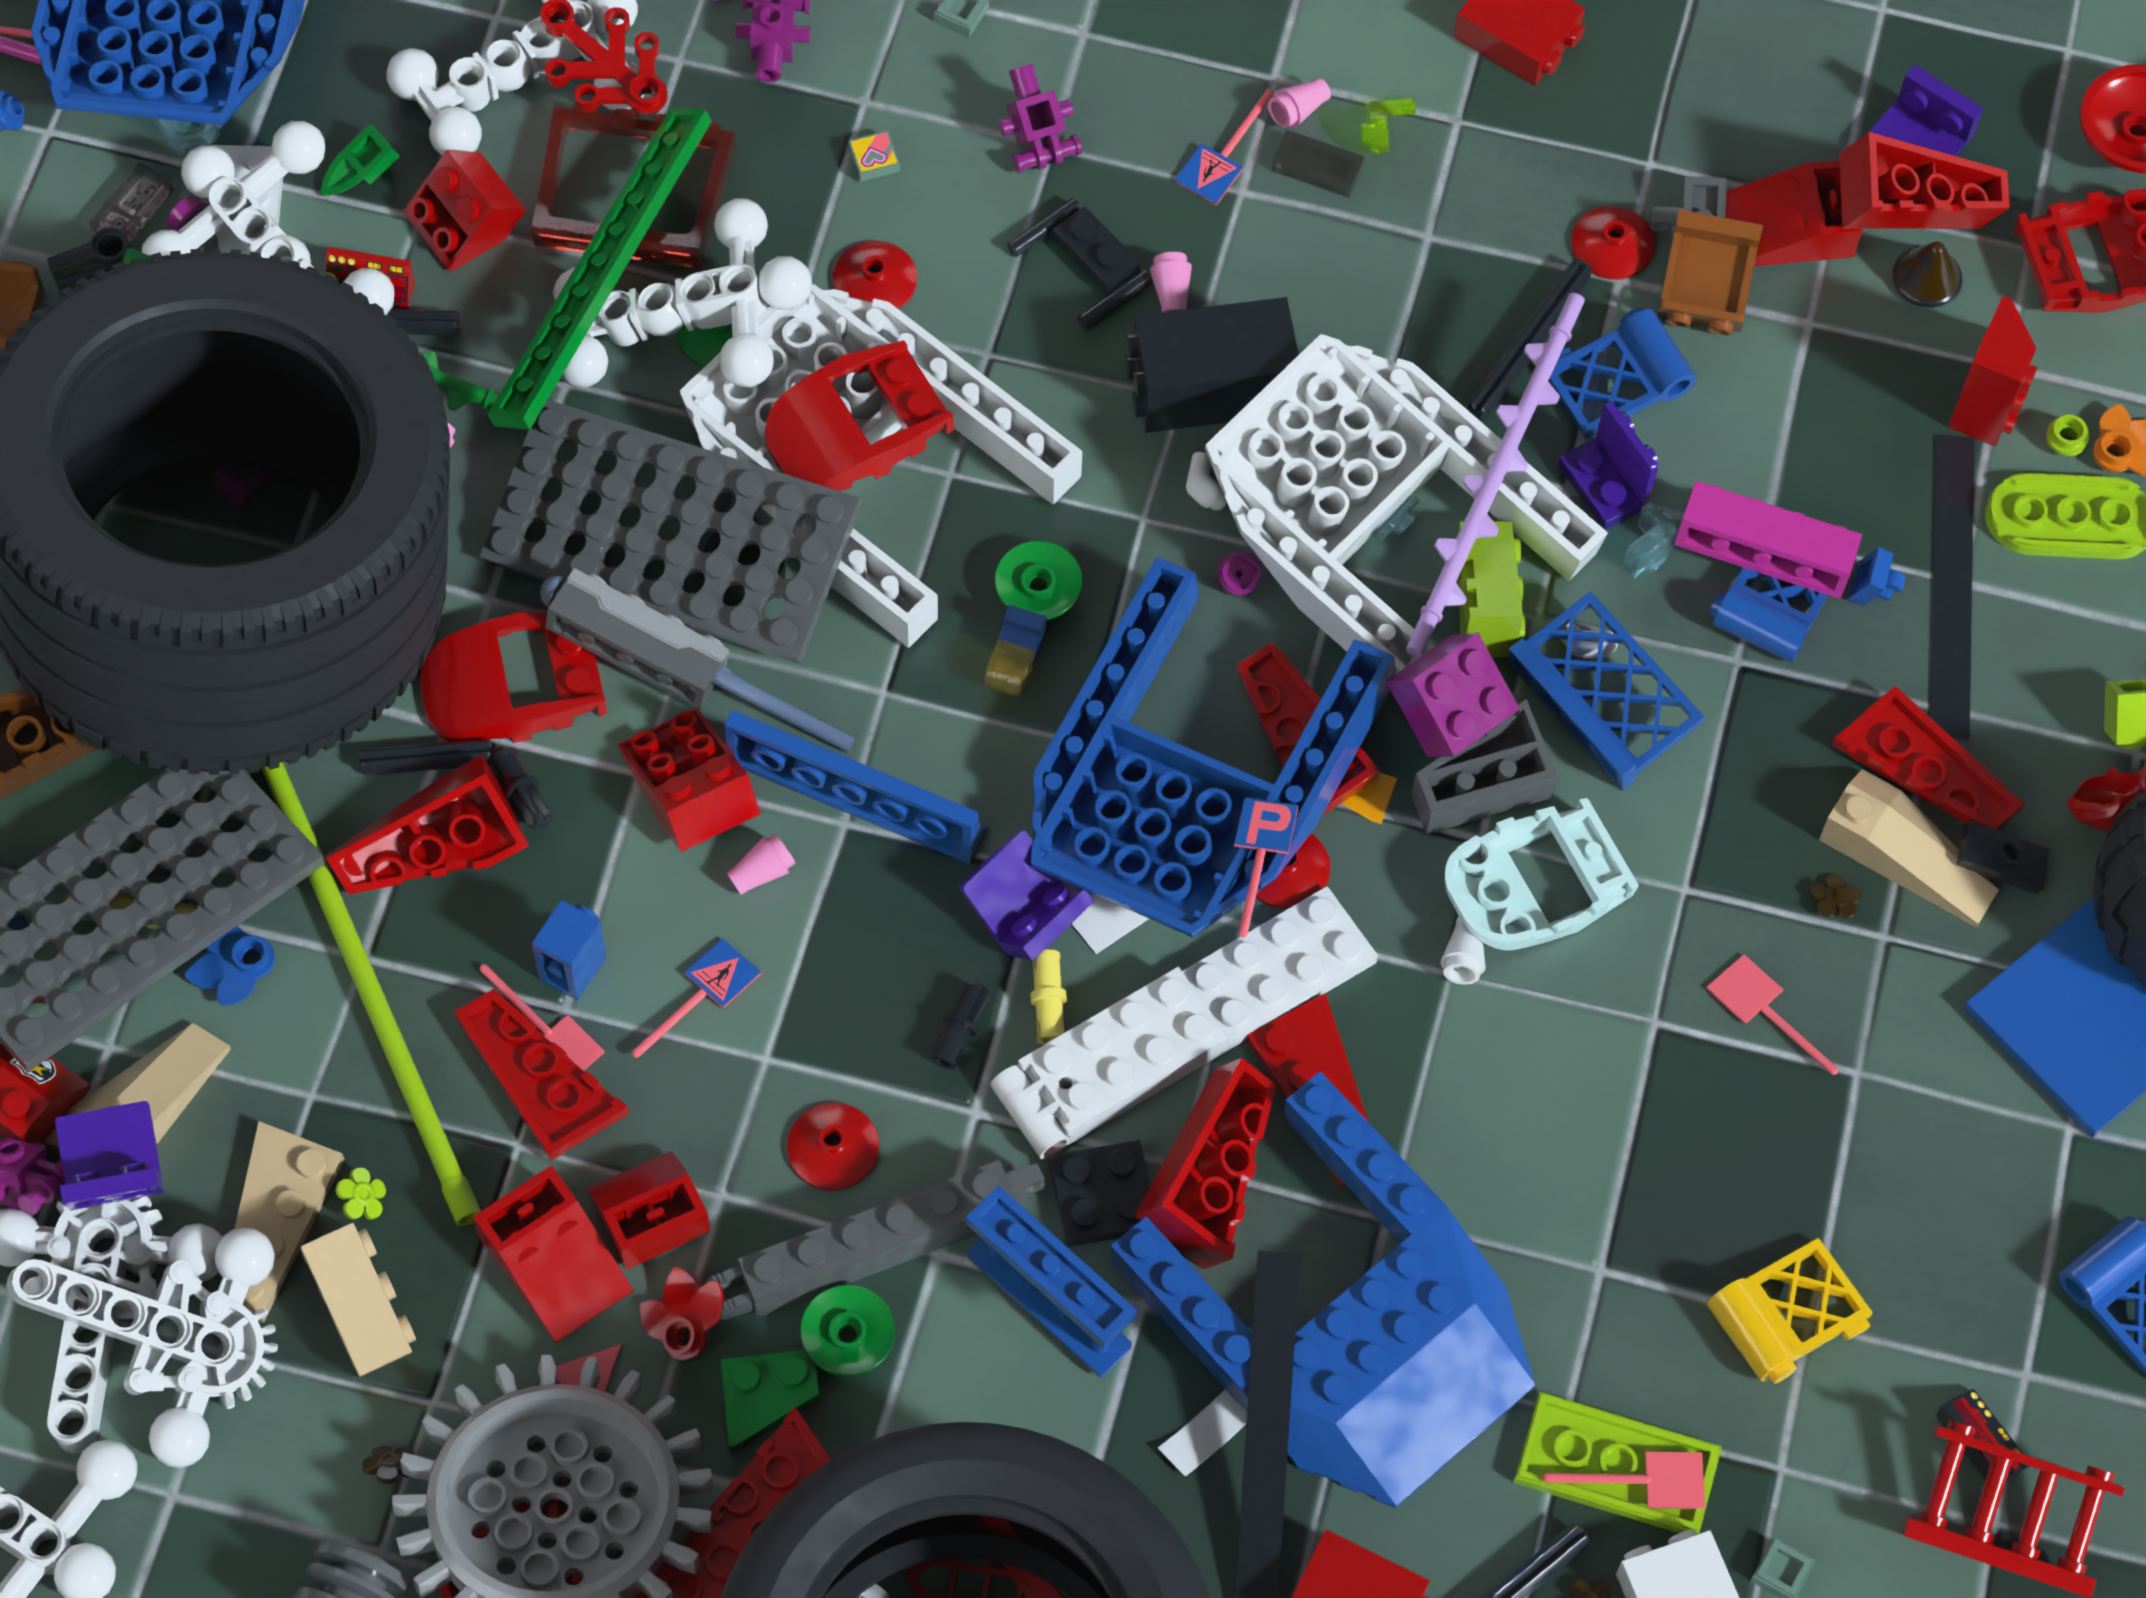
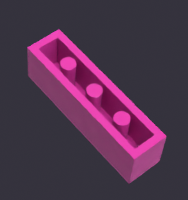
[1674,481,1862,599]

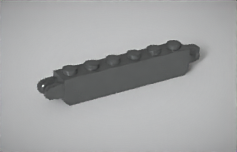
[705,1159,1045,1320]

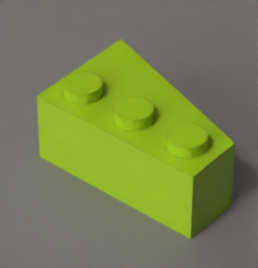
[1457,521,1525,657]

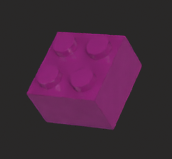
[1386,633,1520,757]

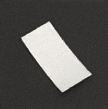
[1158,1390,1247,1476]

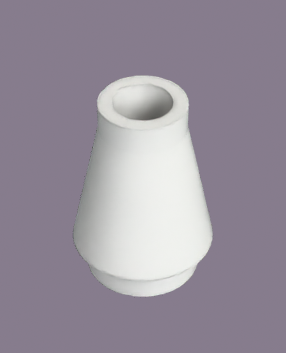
[1441,916,1486,985]

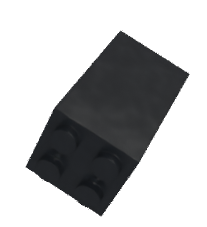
[1125,297,1299,433]

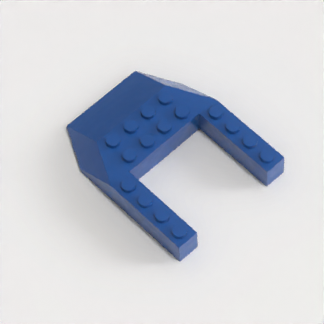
[31,0,305,125]
[1031,557,1396,938]
[1110,1071,1535,1508]

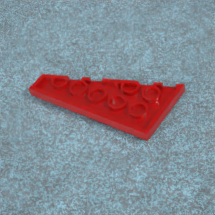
[635,1406,831,1598]

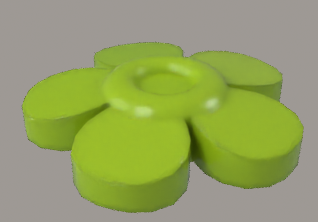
[336,1168,386,1220]

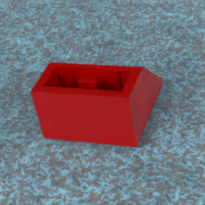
[403,150,526,270]
[587,1151,710,1271]

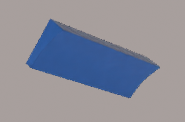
[725,710,989,864]

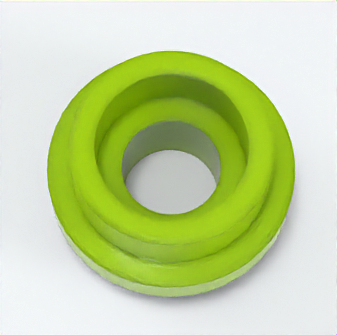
[2046,414,2090,456]

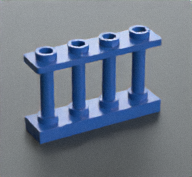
[966,1185,1137,1378]

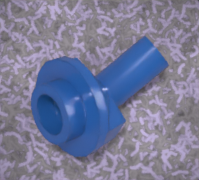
[0,91,24,131]

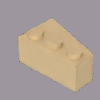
[300,1223,416,1377]

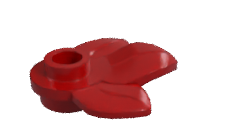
[640,1267,724,1360]

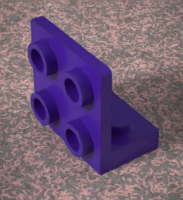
[1869,64,1984,156]
[1558,401,1659,530]
[959,830,1095,961]
[55,1101,165,1211]

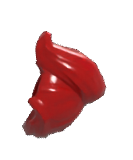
[2066,762,2146,831]

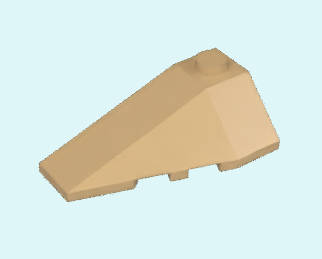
[1819,769,1999,928]
[44,1023,231,1155]

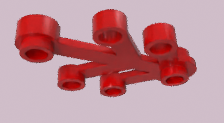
[540,0,668,114]

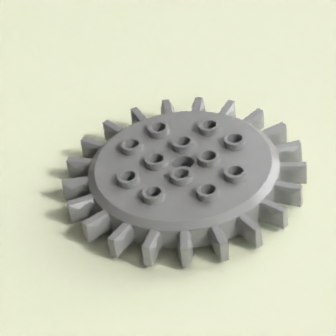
[392,1354,713,1598]

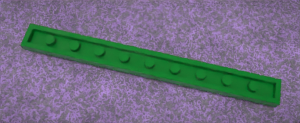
[487,108,712,430]

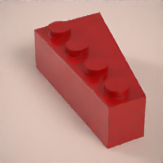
[1839,132,2010,229]
[1134,1058,1276,1269]

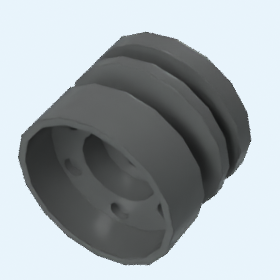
[292,1540,411,1598]

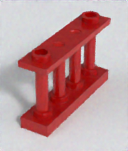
[1901,1420,2125,1598]

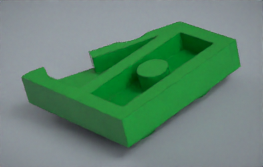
[721,1350,820,1452]

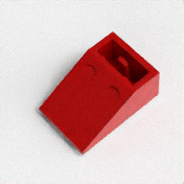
[1725,160,1863,267]
[618,708,761,852]
[473,1165,634,1344]

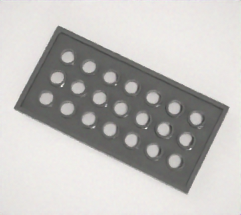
[479,400,863,664]
[0,768,325,1073]

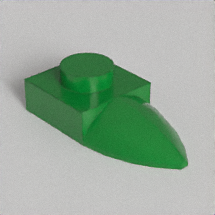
[320,124,400,196]

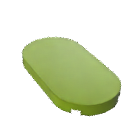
[1985,473,2146,559]

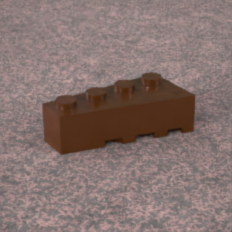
[0,689,98,800]

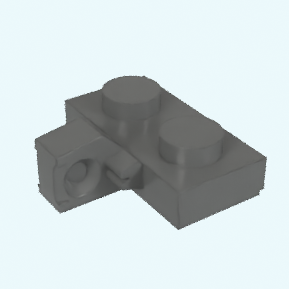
[1650,176,1727,239]

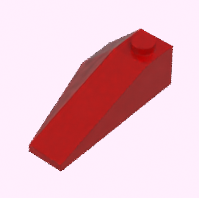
[326,755,529,895]

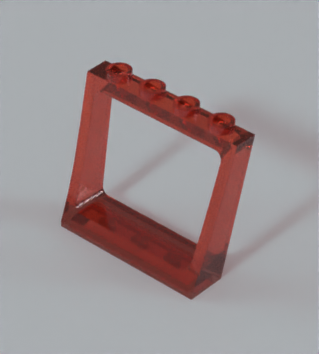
[530,104,737,269]

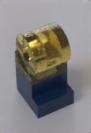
[984,604,1046,697]

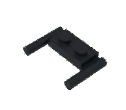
[1007,198,1153,330]

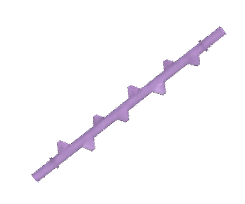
[1405,293,1585,658]

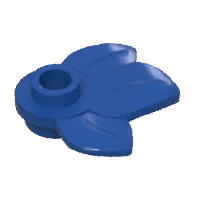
[185,926,275,1006]

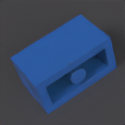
[532,900,607,1001]

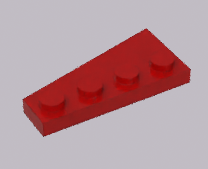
[1237,641,1380,816]

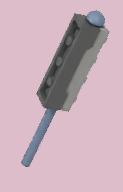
[540,568,856,753]

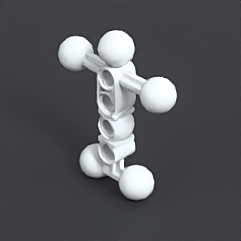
[386,0,644,156]
[142,121,395,316]
[553,198,812,388]
[0,1439,138,1598]

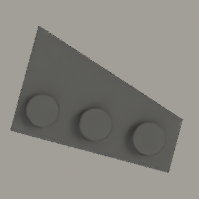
[1411,699,1558,834]

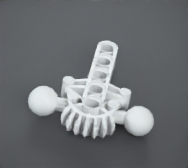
[0,1196,223,1454]
[6,1227,278,1468]

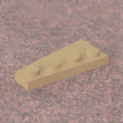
[235,1121,345,1323]

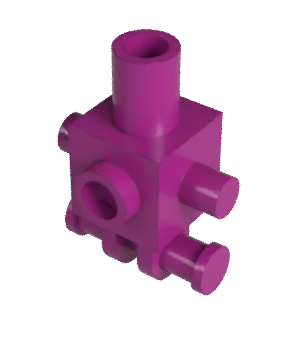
[735,0,811,82]
[998,64,1082,174]
[0,1137,65,1215]

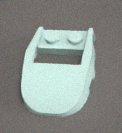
[1444,798,1639,951]

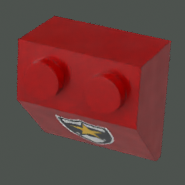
[0,1043,91,1144]

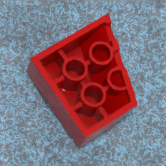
[1948,295,2038,447]

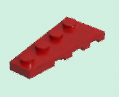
[1832,686,2024,831]
[454,989,630,1161]
[1247,993,1369,1189]

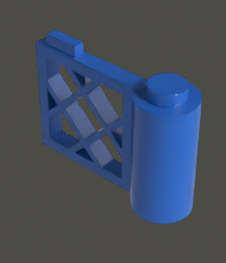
[1548,308,1697,439]
[1709,568,1828,663]
[2058,1216,2146,1376]

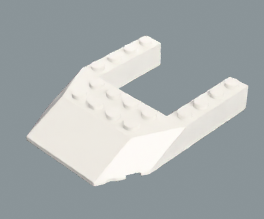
[680,284,1082,648]
[1205,334,1608,674]

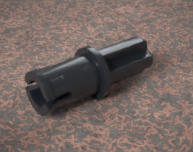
[491,747,552,830]
[929,981,990,1070]

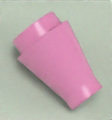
[1268,78,1331,128]
[1150,252,1192,312]
[726,834,796,895]

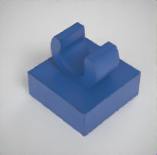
[1848,547,1906,606]

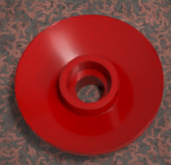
[1571,206,1655,280]
[833,241,917,309]
[1256,834,1331,909]
[787,1103,879,1191]

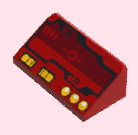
[326,247,415,309]

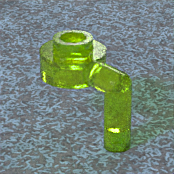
[1360,98,1416,155]

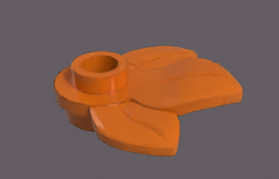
[2093,404,2146,476]

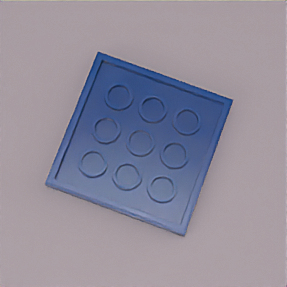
[1963,897,2146,1138]

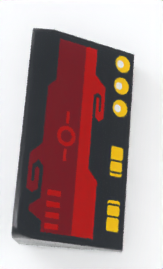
[1935,1389,2030,1483]

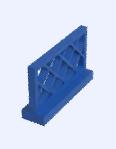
[1509,591,1705,791]

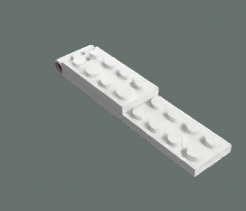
[990,886,1378,1160]

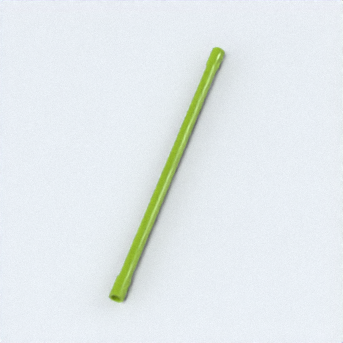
[260,762,481,1226]

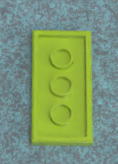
[1513,1391,1722,1535]

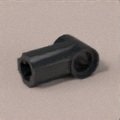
[47,227,133,291]

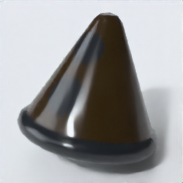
[1892,241,1963,308]

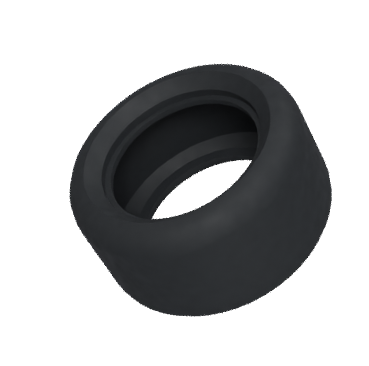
[721,1422,1211,1598]

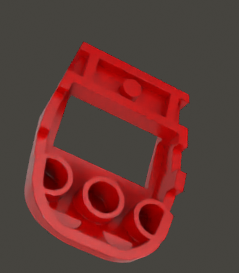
[2014,189,2146,313]
[765,340,954,491]
[420,612,607,743]

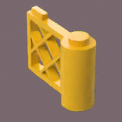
[1707,1238,1873,1384]

